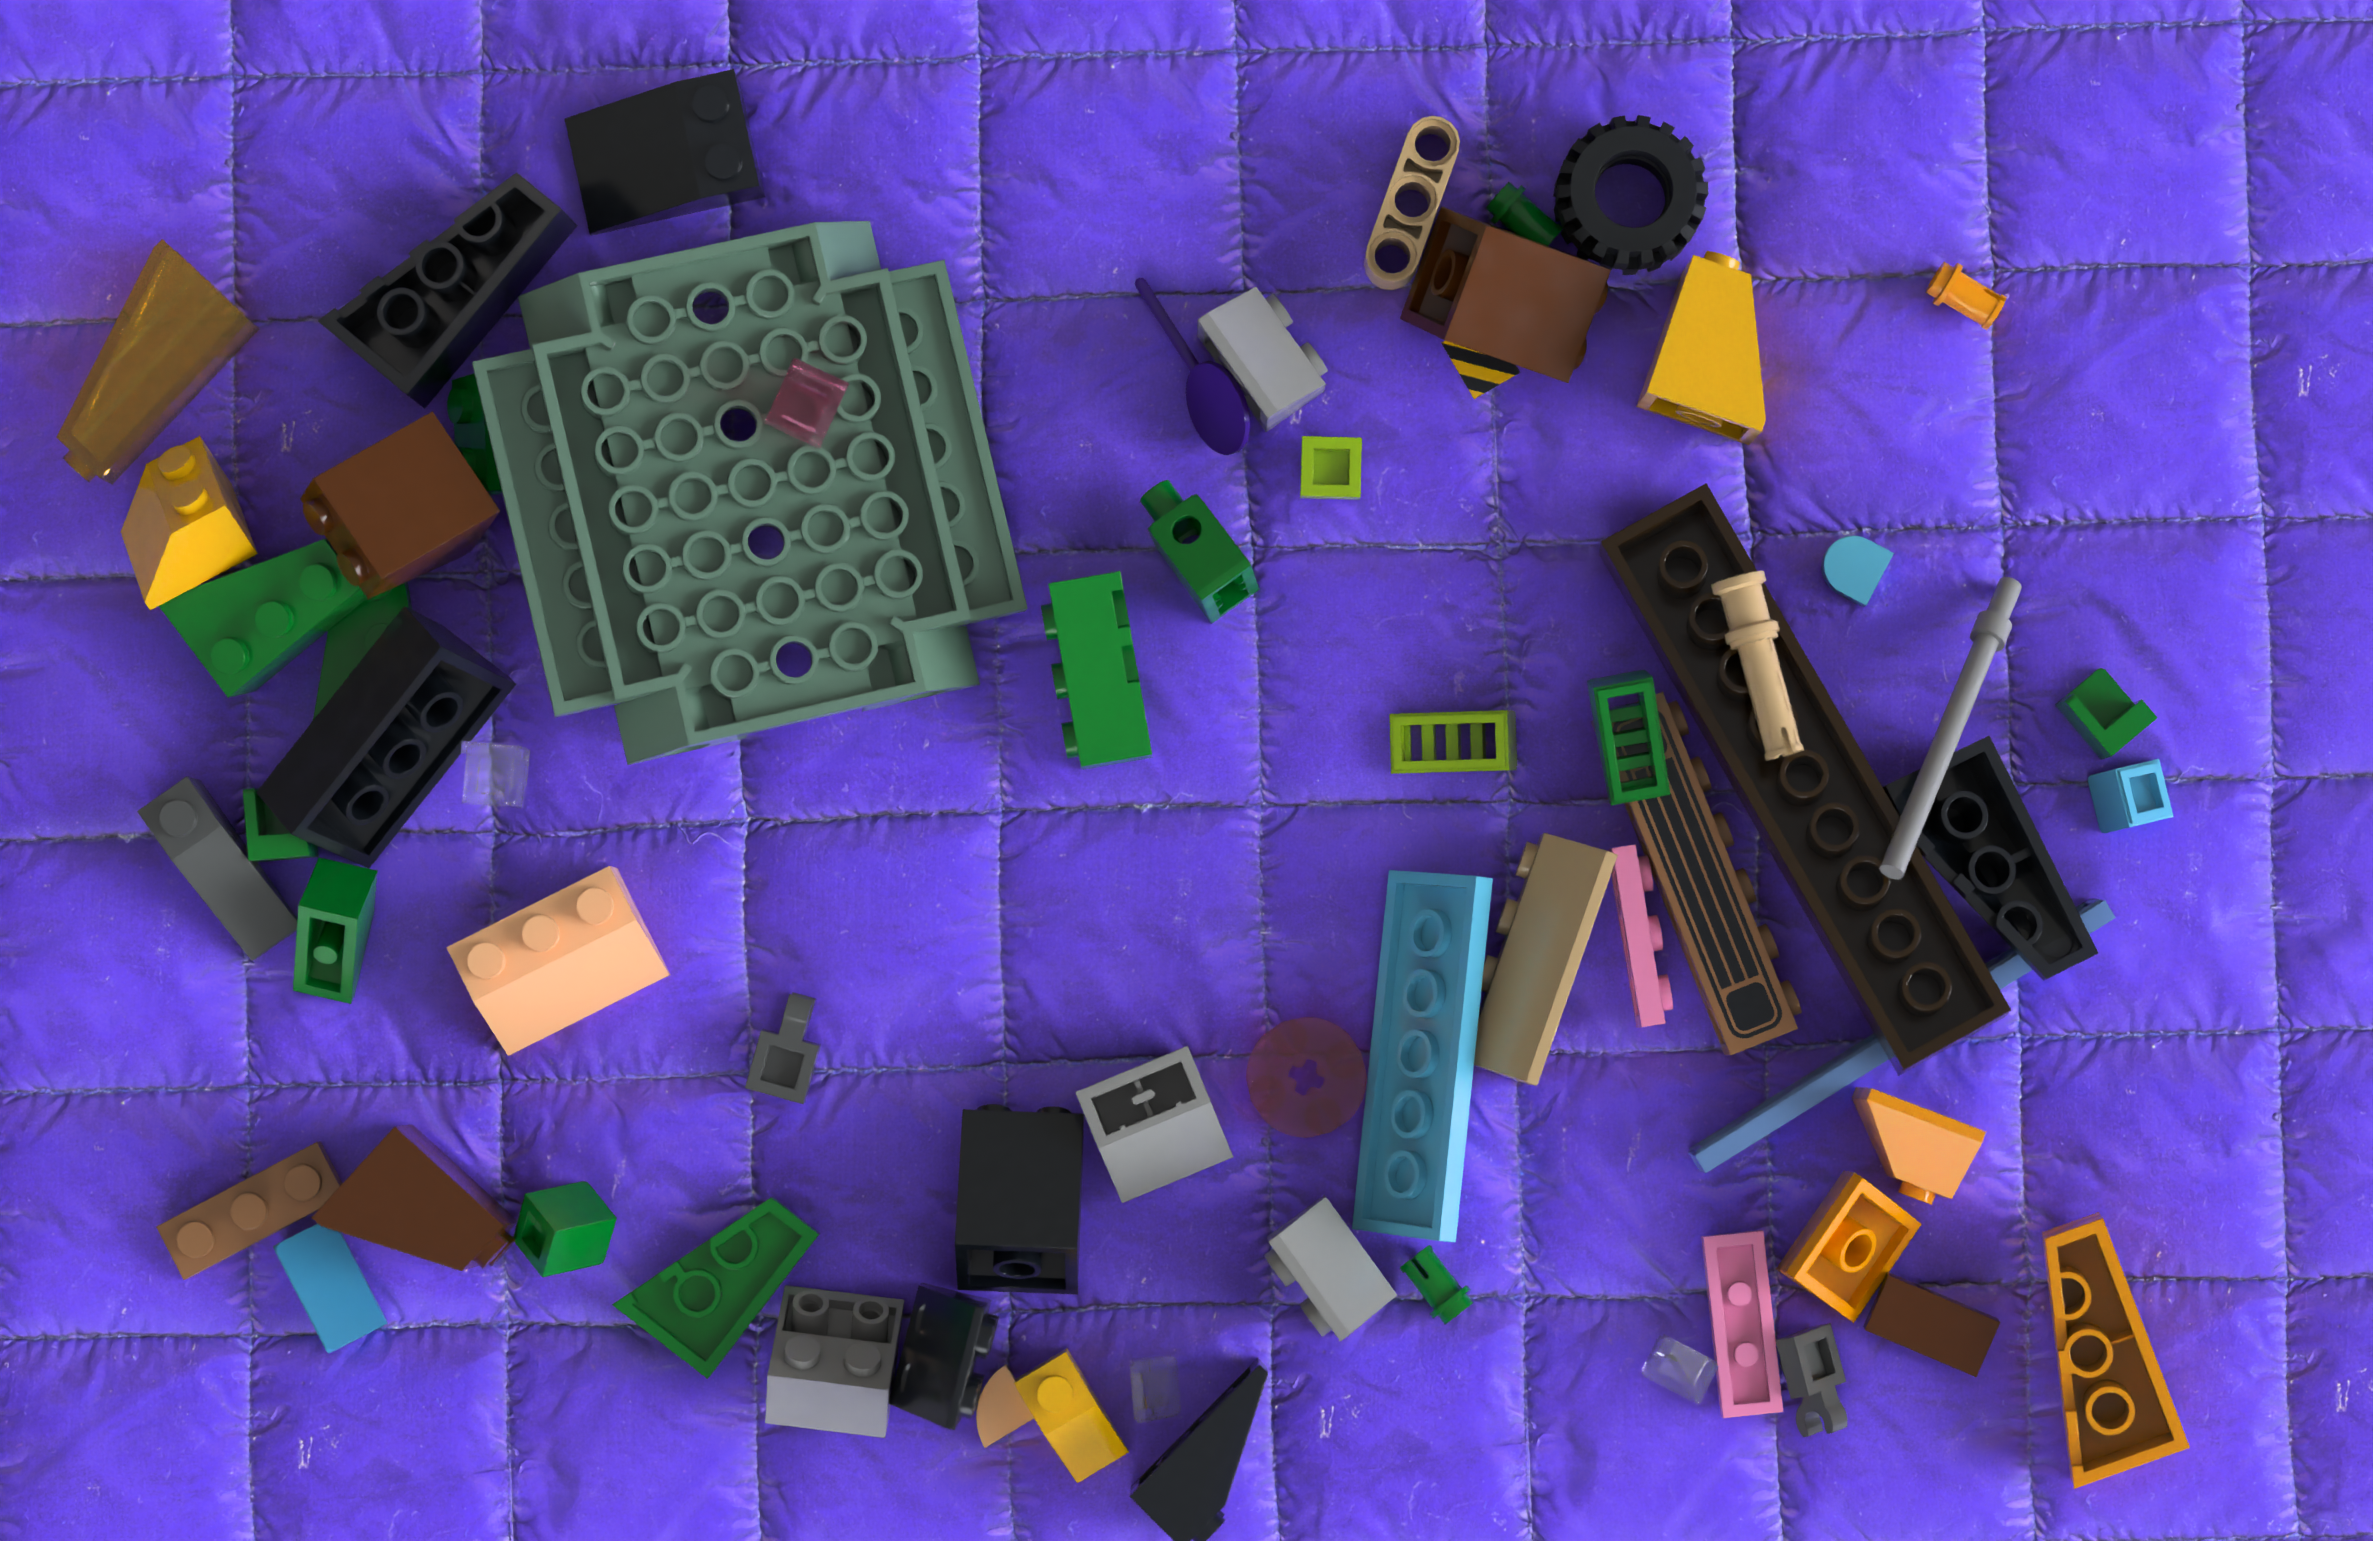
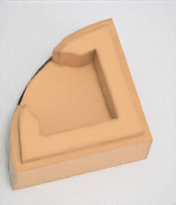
[976,1364,1034,1448]

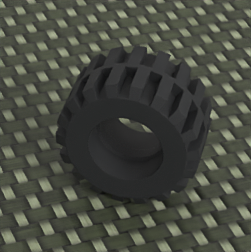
[1553,115,1708,275]

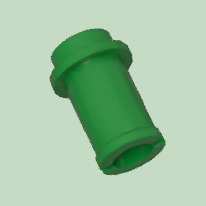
[1485,181,1563,246]
[1400,1245,1473,1325]

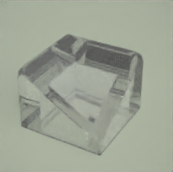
[1642,1334,1719,1405]

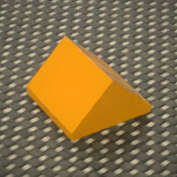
[1776,1170,1922,1323]

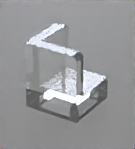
[461,741,530,809]

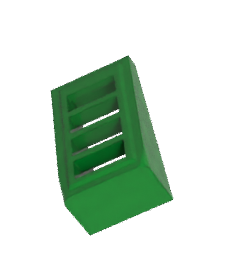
[1587,670,1671,806]

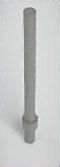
[1880,577,2022,879]

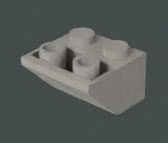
[1075,1046,1233,1203]
[1264,1195,1397,1341]
[765,1285,904,1438]

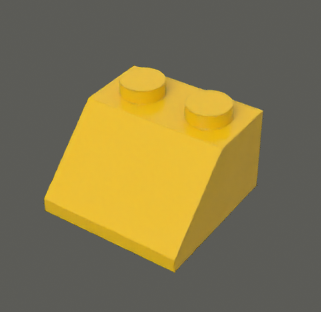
[121,436,258,610]

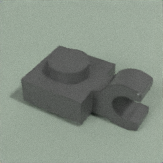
[745,992,821,1104]
[1775,1323,1847,1437]

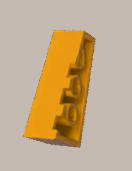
[2042,1212,2190,1489]

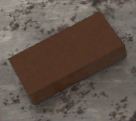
[1863,1272,2000,1377]

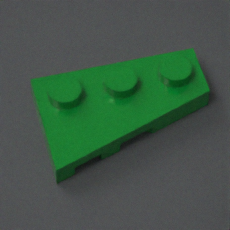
[612,1197,820,1379]

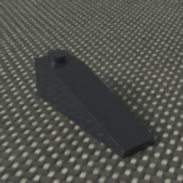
[1883,736,2098,980]

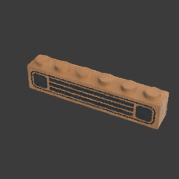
[1591,692,1802,1056]

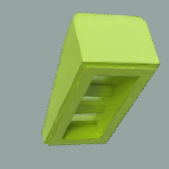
[1389,710,1517,774]

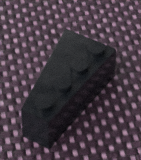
[318,172,578,409]

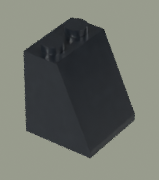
[955,1104,1084,1295]

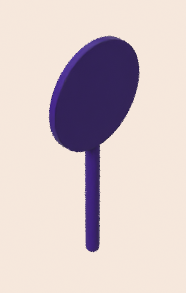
[1135,278,1250,455]

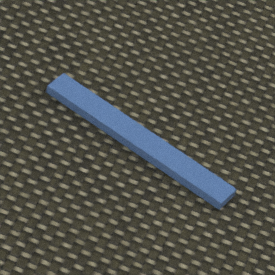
[1688,899,2116,1173]

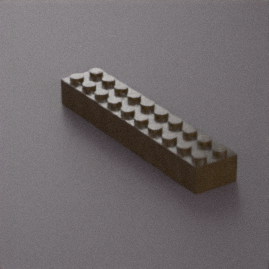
[1599,483,2011,1076]

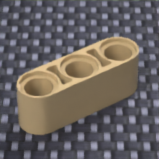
[1364,116,1460,290]

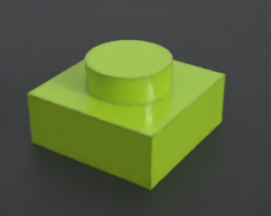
[1300,436,1362,500]

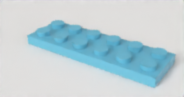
[1352,870,1493,1242]

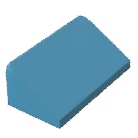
[273,1224,388,1353]

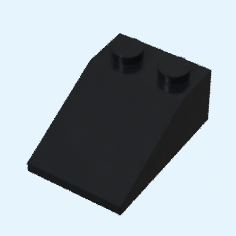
[564,69,765,236]
[1130,1358,1268,1541]

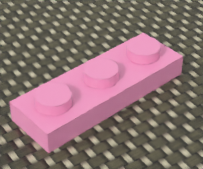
[1607,844,1673,1028]
[1701,1230,1783,1418]

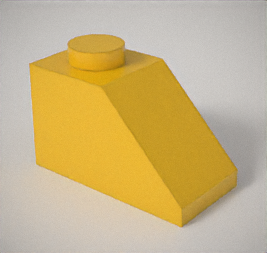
[1014,1348,1129,1483]

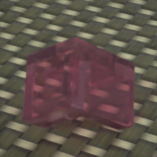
[764,358,849,449]

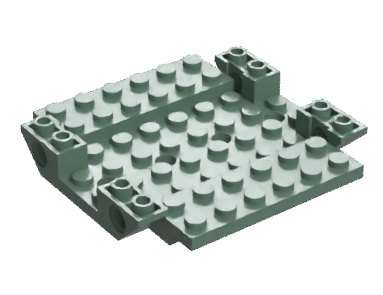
[472,221,1028,765]

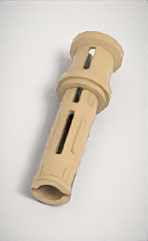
[1711,571,1804,760]

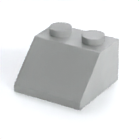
[1197,287,1328,432]

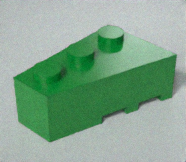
[159,539,367,698]
[1041,571,1153,770]

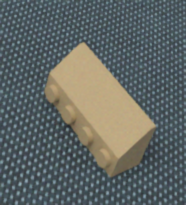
[1474,833,1618,1086]

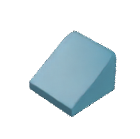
[2088,759,2174,833]

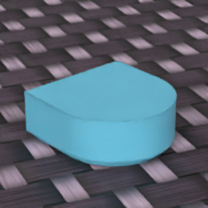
[1821,536,1894,607]

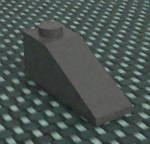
[137,776,297,961]

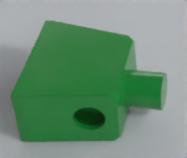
[1140,480,1260,624]

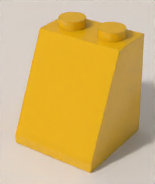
[1636,251,1766,445]

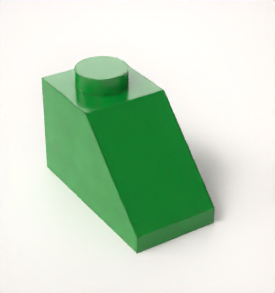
[293,857,377,1004]

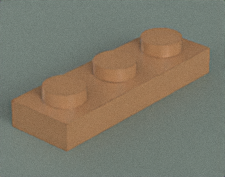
[156,1142,342,1280]

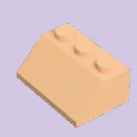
[446,866,670,1056]

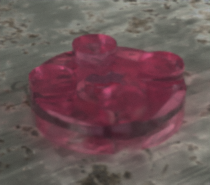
[1246,1017,1367,1138]

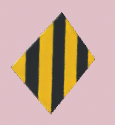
[1441,340,1520,399]

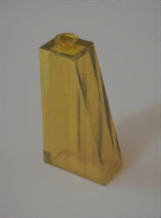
[57,239,260,484]

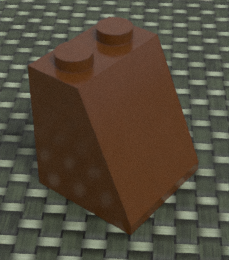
[1400,206,1611,383]
[300,411,500,599]
[312,1125,518,1271]

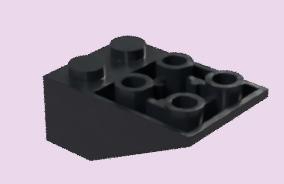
[889,1283,999,1430]

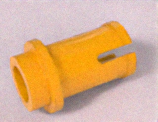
[1926,262,2007,330]

